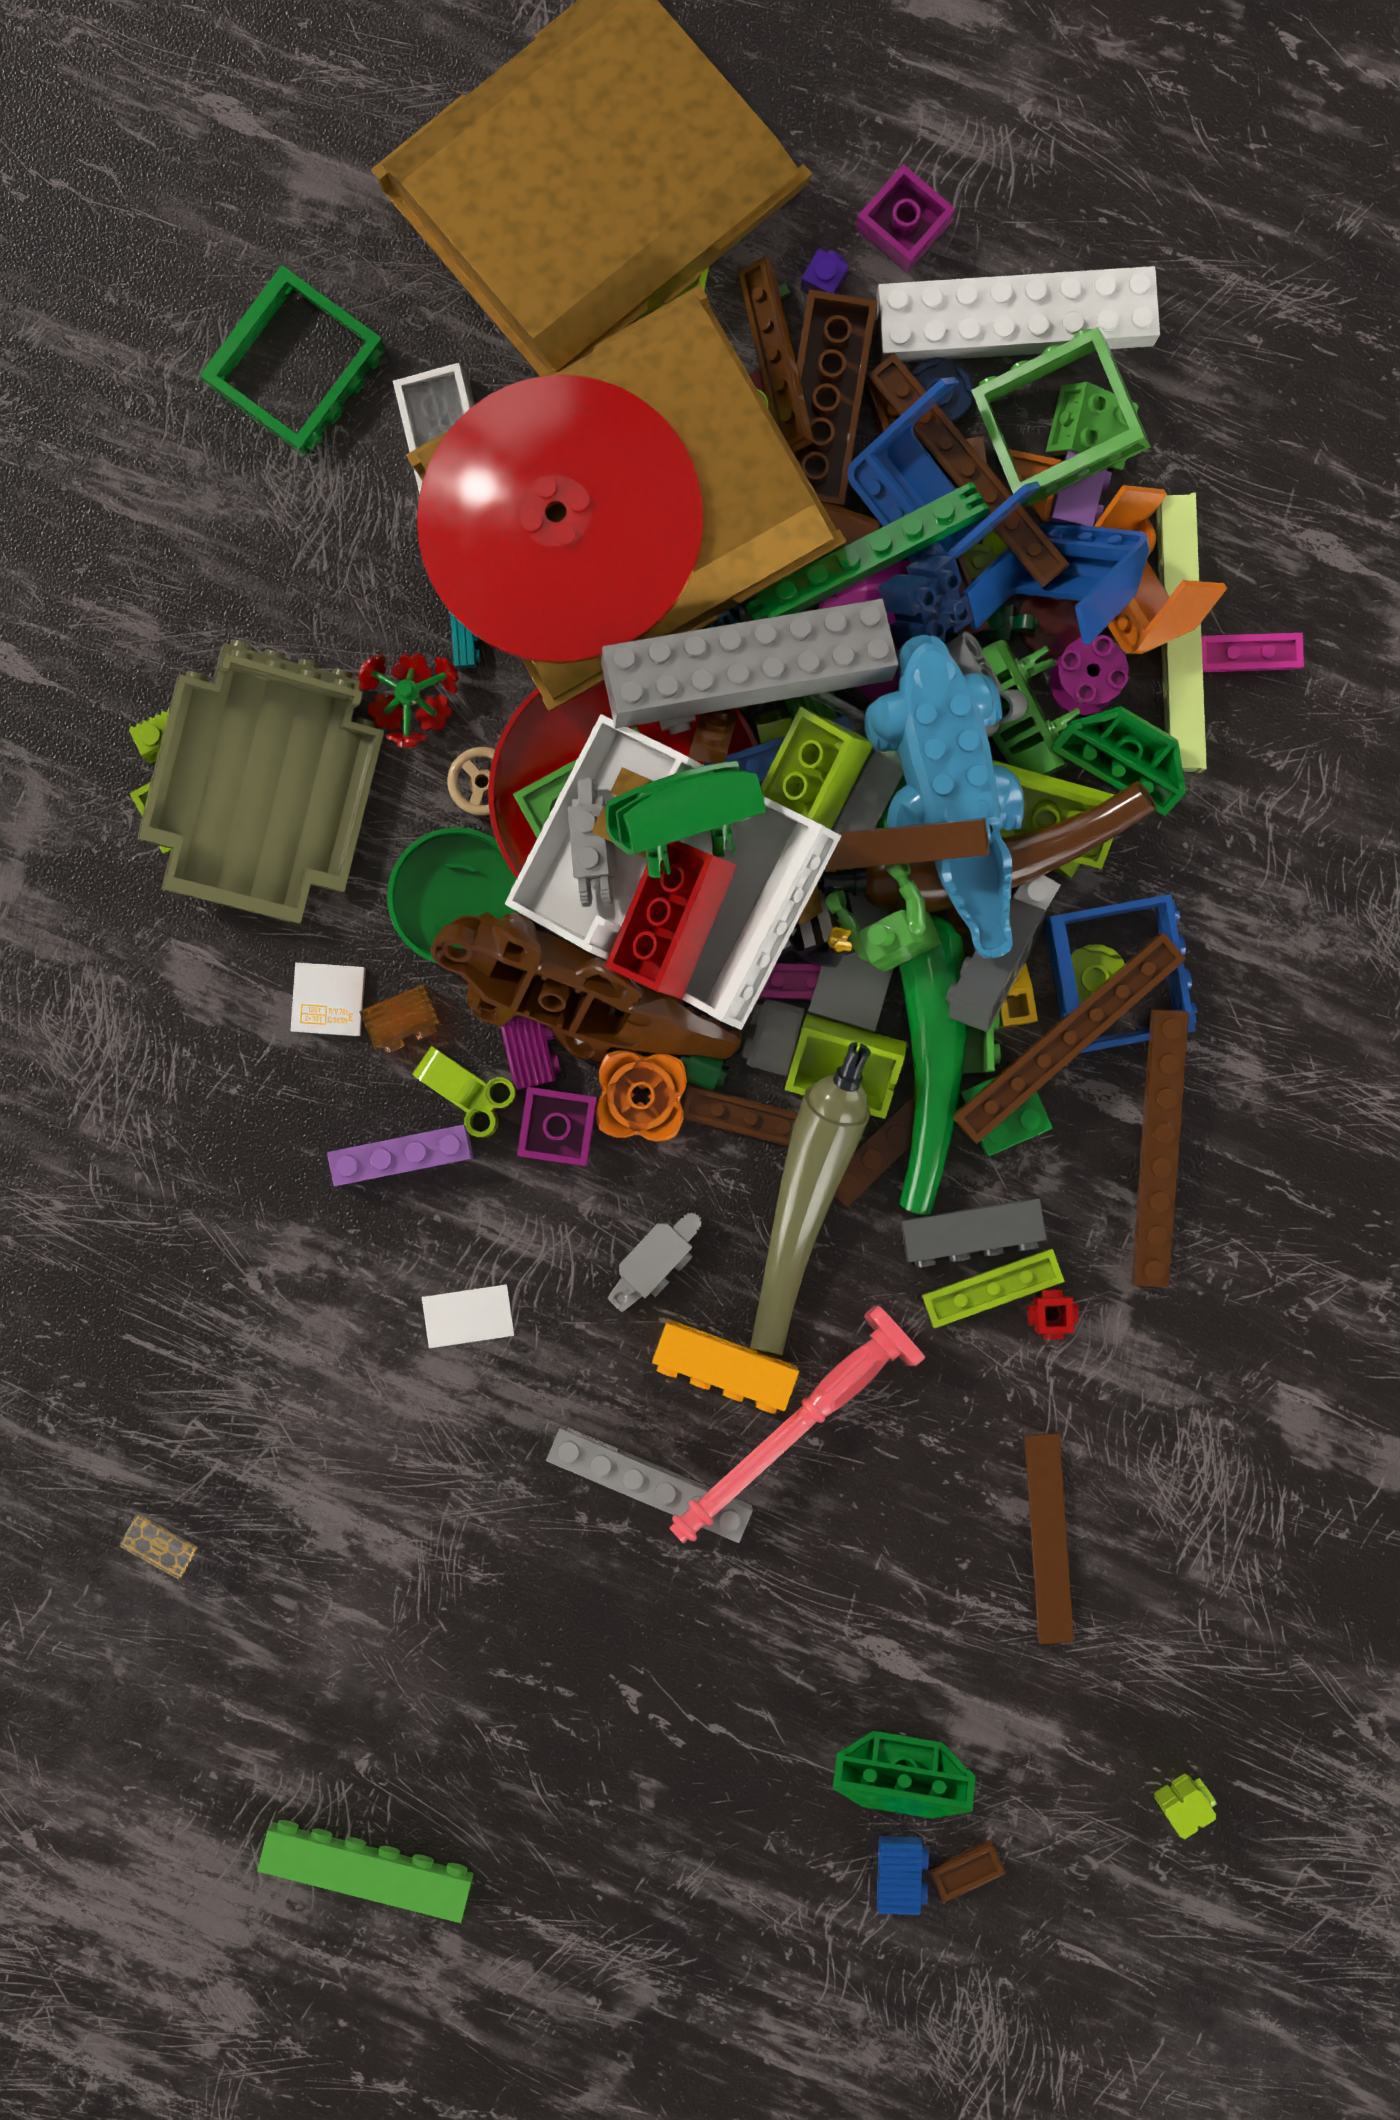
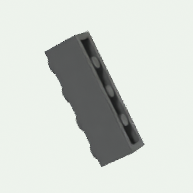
[946,897,1045,1032]
[900,1198,1047,1268]

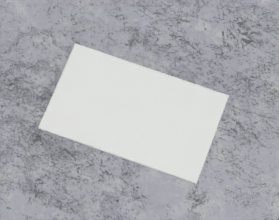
[422,1284,514,1348]

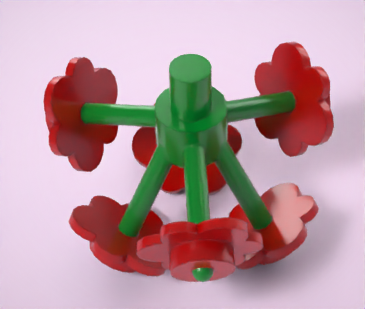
[358,653,459,749]

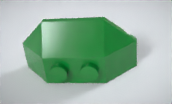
[1051,706,1186,816]
[832,1731,976,1819]

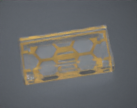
[119,1514,198,1579]

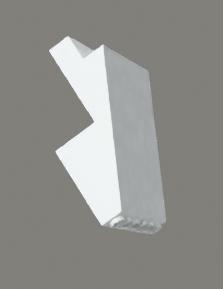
[505,714,841,1030]

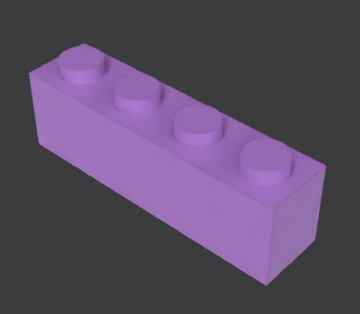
[327,1125,474,1186]

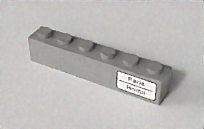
[546,1424,753,1543]

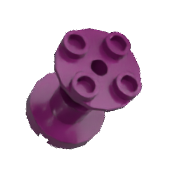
[1048,635,1129,717]

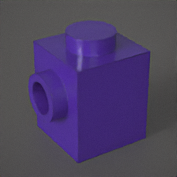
[800,248,849,294]

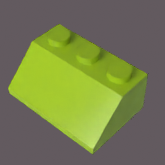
[761,707,873,830]

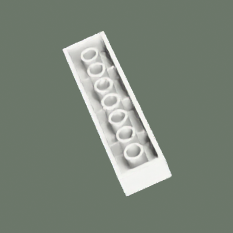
[876,266,1160,363]

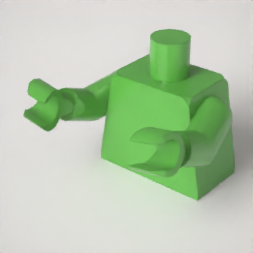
[825,863,942,972]

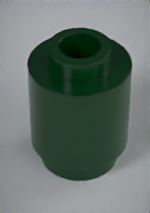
[680,1055,729,1091]

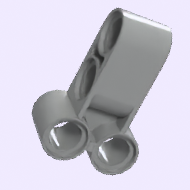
[945,631,1027,737]

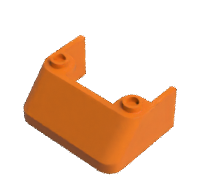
[1093,485,1227,654]

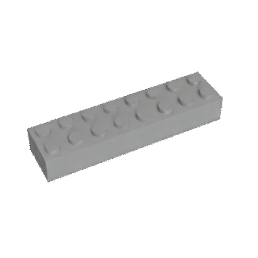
[601,599,899,729]

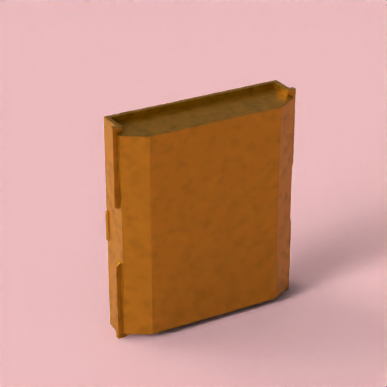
[371,0,813,377]
[406,284,846,712]

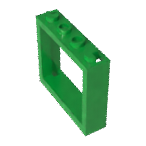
[199,265,385,457]

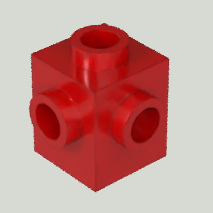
[1027,1289,1079,1340]

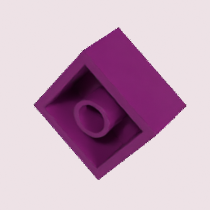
[855,164,955,273]
[517,1087,598,1166]

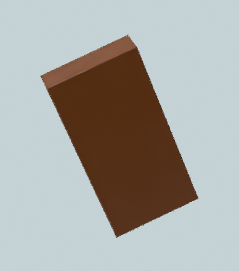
[928,1839,1006,1903]

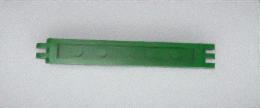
[746,482,990,621]

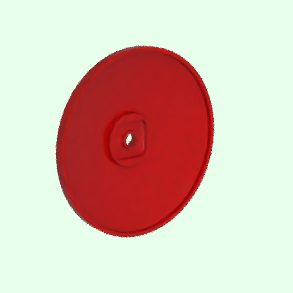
[417,375,704,664]

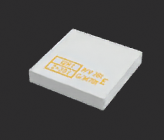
[290,962,366,1036]

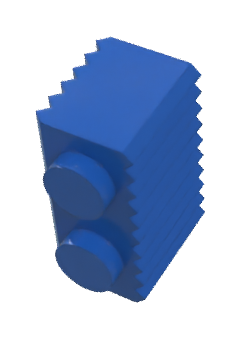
[877,1836,929,1915]

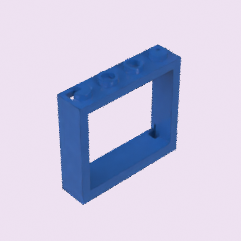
[1043,894,1197,1053]

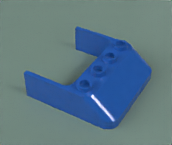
[847,377,1041,563]
[962,522,1150,644]

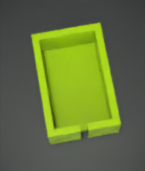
[785,1013,907,1119]

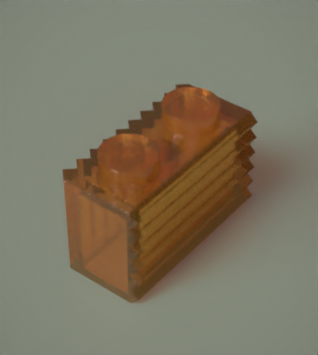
[359,984,442,1054]

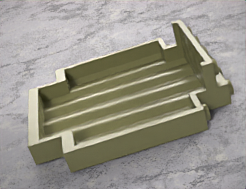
[137,640,384,924]

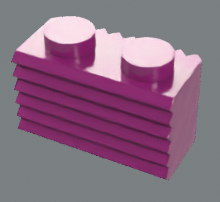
[501,1017,561,1090]

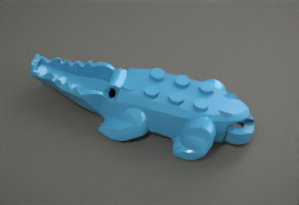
[865,635,1024,959]

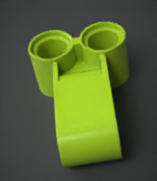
[412,1046,518,1137]

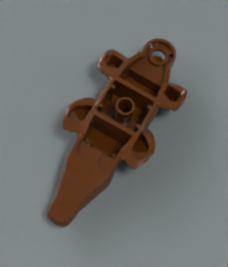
[431,912,742,1062]

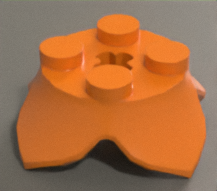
[595,1050,687,1142]

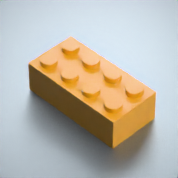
[652,1318,799,1414]

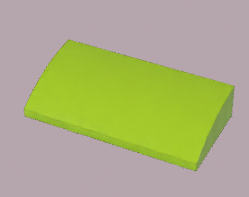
[992,760,1114,869]

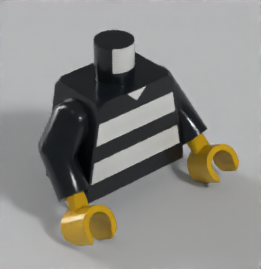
[781,870,855,968]

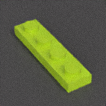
[921,1249,1065,1328]

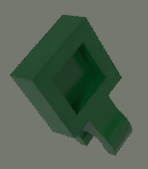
[977,605,1039,642]

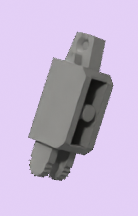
[567,778,617,907]
[608,1211,702,1312]

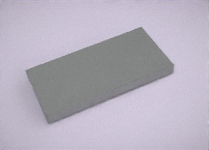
[807,893,894,1033]

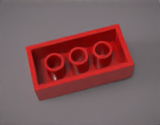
[605,841,737,999]

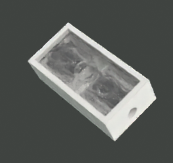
[393,363,475,494]

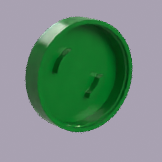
[387,827,523,963]

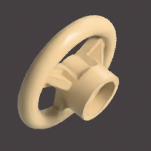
[447,747,495,816]

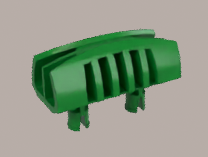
[606,761,766,878]

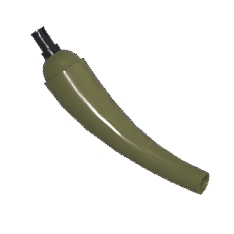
[750,1042,871,1356]

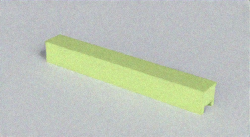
[1156,493,1207,773]

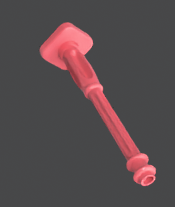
[669,1306,925,1544]

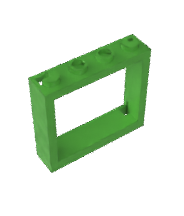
[971,327,1151,509]

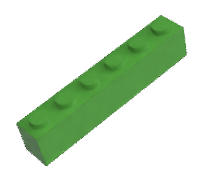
[257,1820,474,1923]

